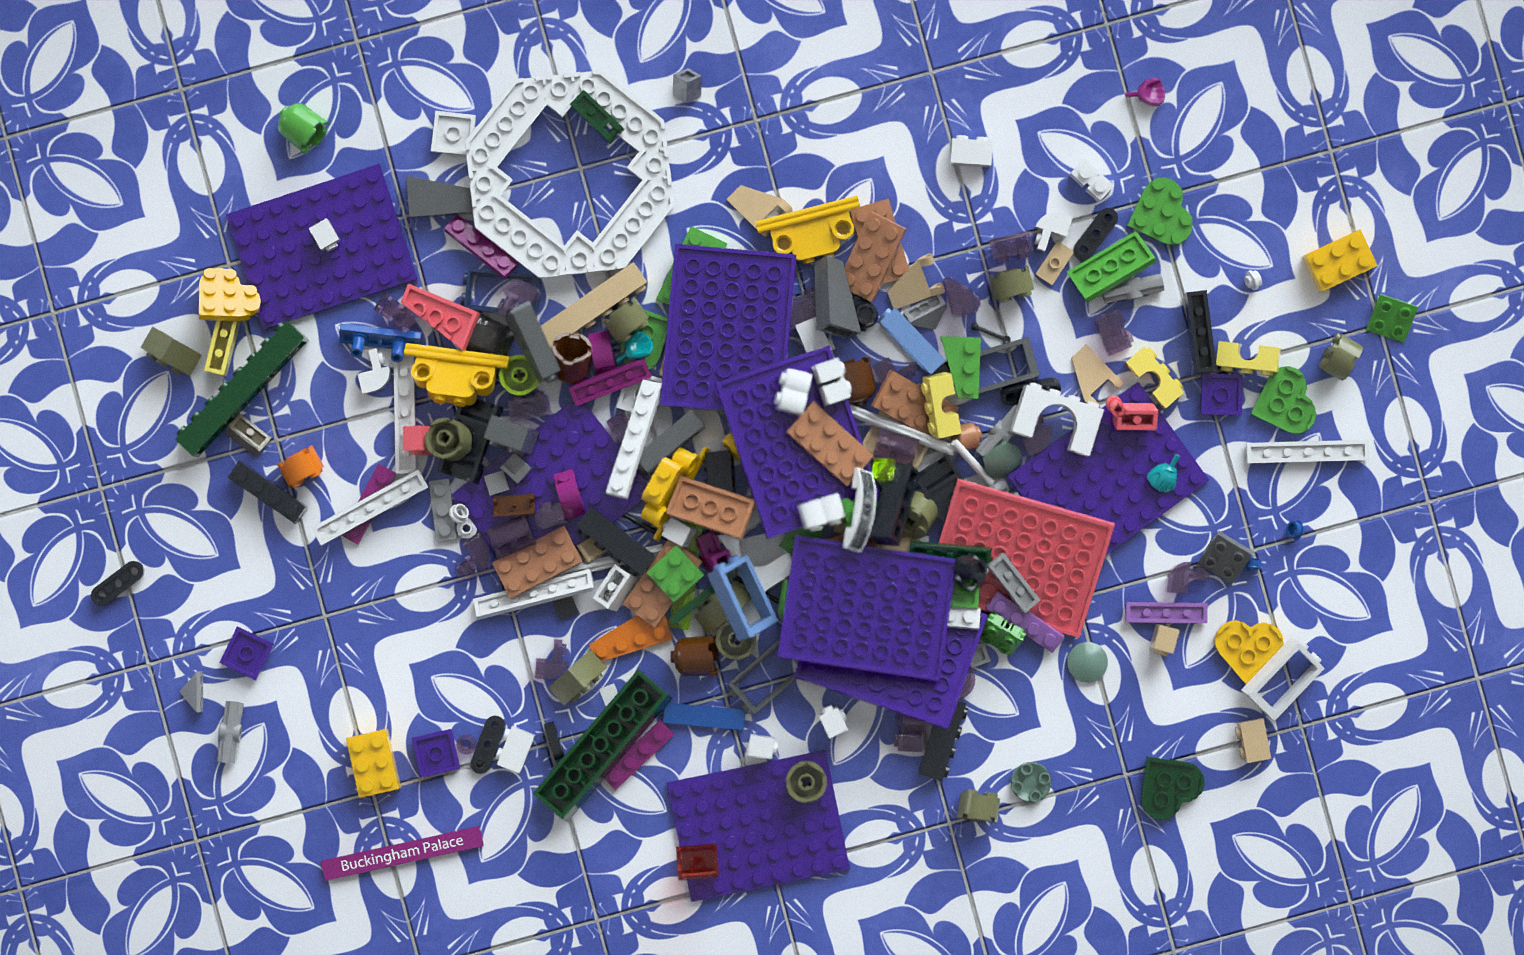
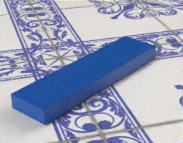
[663,703,745,730]

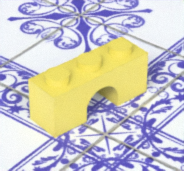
[1216,341,1281,376]
[1125,346,1184,409]
[921,372,961,439]

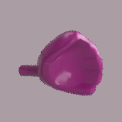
[1125,77,1166,107]

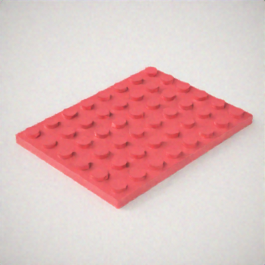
[938,479,1115,638]

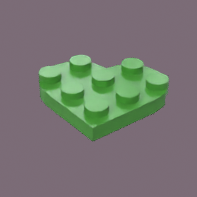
[1127,177,1193,245]
[609,310,668,370]
[1250,366,1317,434]

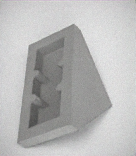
[903,295,947,329]
[179,671,204,713]

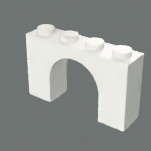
[1009,383,1104,457]
[717,506,792,593]

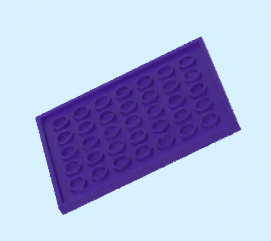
[226,164,418,330]
[660,244,797,411]
[715,345,880,539]
[1007,382,1209,555]
[451,400,648,558]
[777,535,956,681]
[794,612,988,730]
[667,750,850,902]

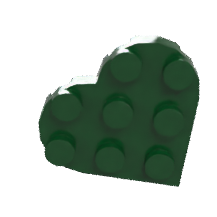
[1141,756,1205,820]

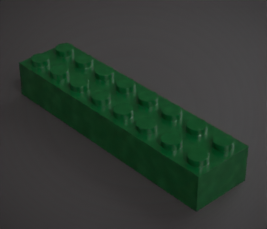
[175,321,309,457]
[533,669,673,822]

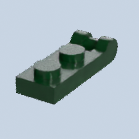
[570,90,624,144]

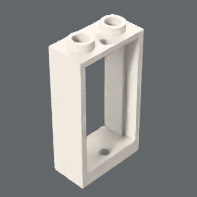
[1241,637,1325,721]

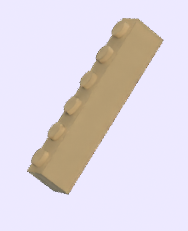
[541,262,648,350]

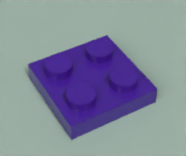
[1201,374,1243,415]
[219,626,274,680]
[412,729,461,777]

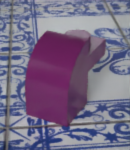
[588,331,616,375]
[553,469,586,519]
[695,530,736,573]

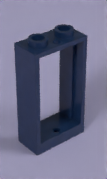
[461,268,542,317]

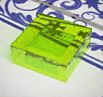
[872,458,896,481]

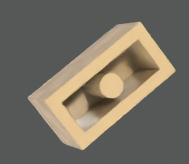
[1150,624,1180,656]
[1235,718,1271,763]

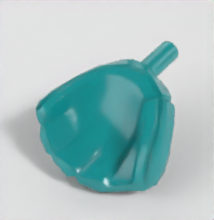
[616,331,653,363]
[1147,454,1180,492]

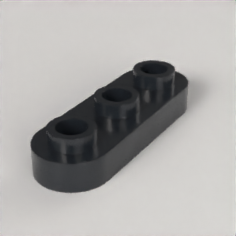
[1073,208,1118,261]
[1000,377,1061,406]
[91,561,145,606]
[471,715,506,774]

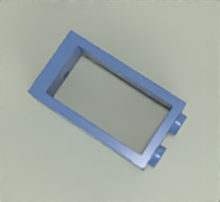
[879,308,946,376]
[707,554,778,641]

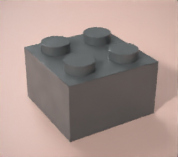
[484,415,539,456]

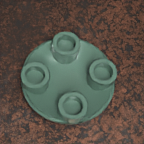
[983,441,1022,479]
[1067,642,1108,682]
[1011,762,1051,802]

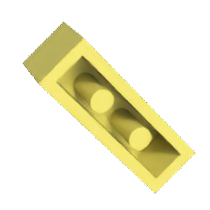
[204,320,241,376]

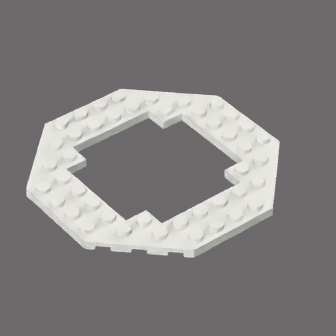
[465,70,675,278]

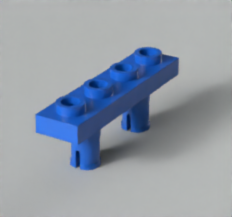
[339,323,421,362]

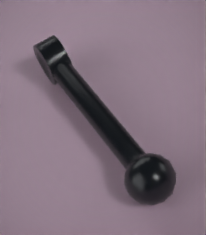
[971,323,1011,343]

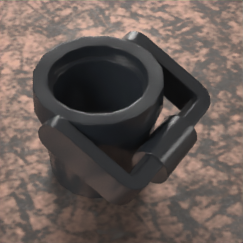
[852,296,878,332]
[953,555,989,592]

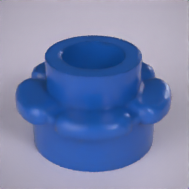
[1286,520,1305,540]
[1244,558,1262,572]

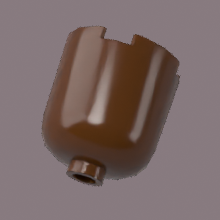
[552,332,592,384]
[842,356,876,406]
[670,636,719,676]

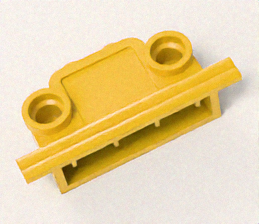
[755,195,860,264]
[404,343,510,407]
[641,446,710,541]

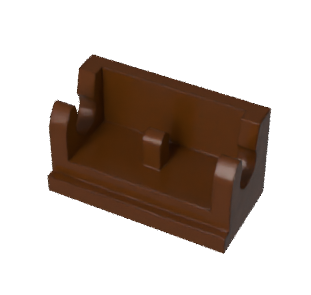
[493,494,536,517]

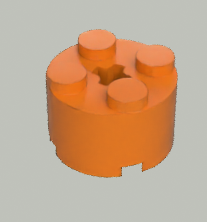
[277,445,324,488]

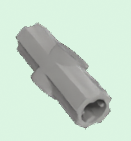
[1102,273,1164,304]
[975,405,1017,457]
[217,701,244,764]

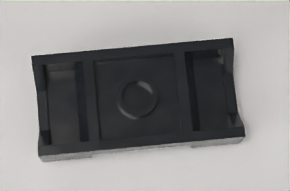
[437,399,504,485]
[917,454,964,525]

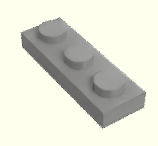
[429,479,457,541]
[986,553,1040,613]

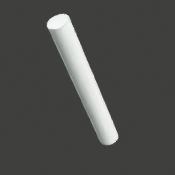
[951,439,995,486]

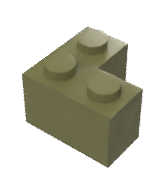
[141,326,202,376]
[694,580,752,634]
[548,649,607,706]

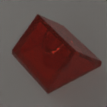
[676,843,719,881]

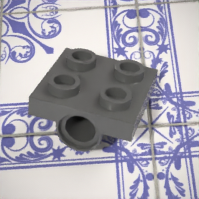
[1197,531,1254,584]

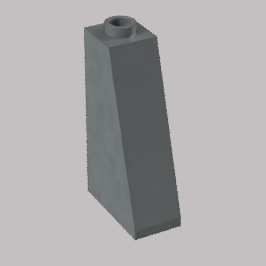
[406,176,473,219]
[814,256,860,339]
[505,301,560,384]

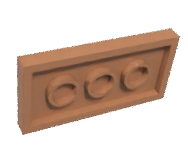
[850,198,909,285]
[844,211,907,302]
[871,370,959,440]
[786,401,874,486]
[666,476,756,540]
[492,526,583,599]
[623,539,703,628]

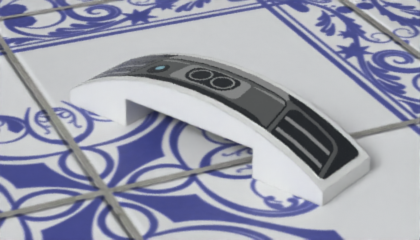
[843,468,876,552]

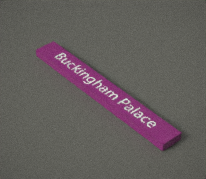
[321,826,484,881]

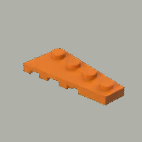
[589,615,673,661]

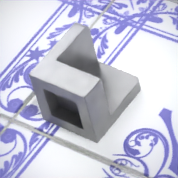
[673,68,702,103]
[500,453,532,484]

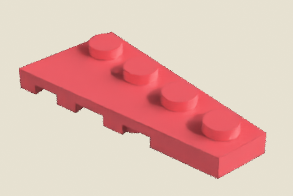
[401,284,480,351]

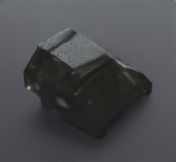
[465,314,515,356]

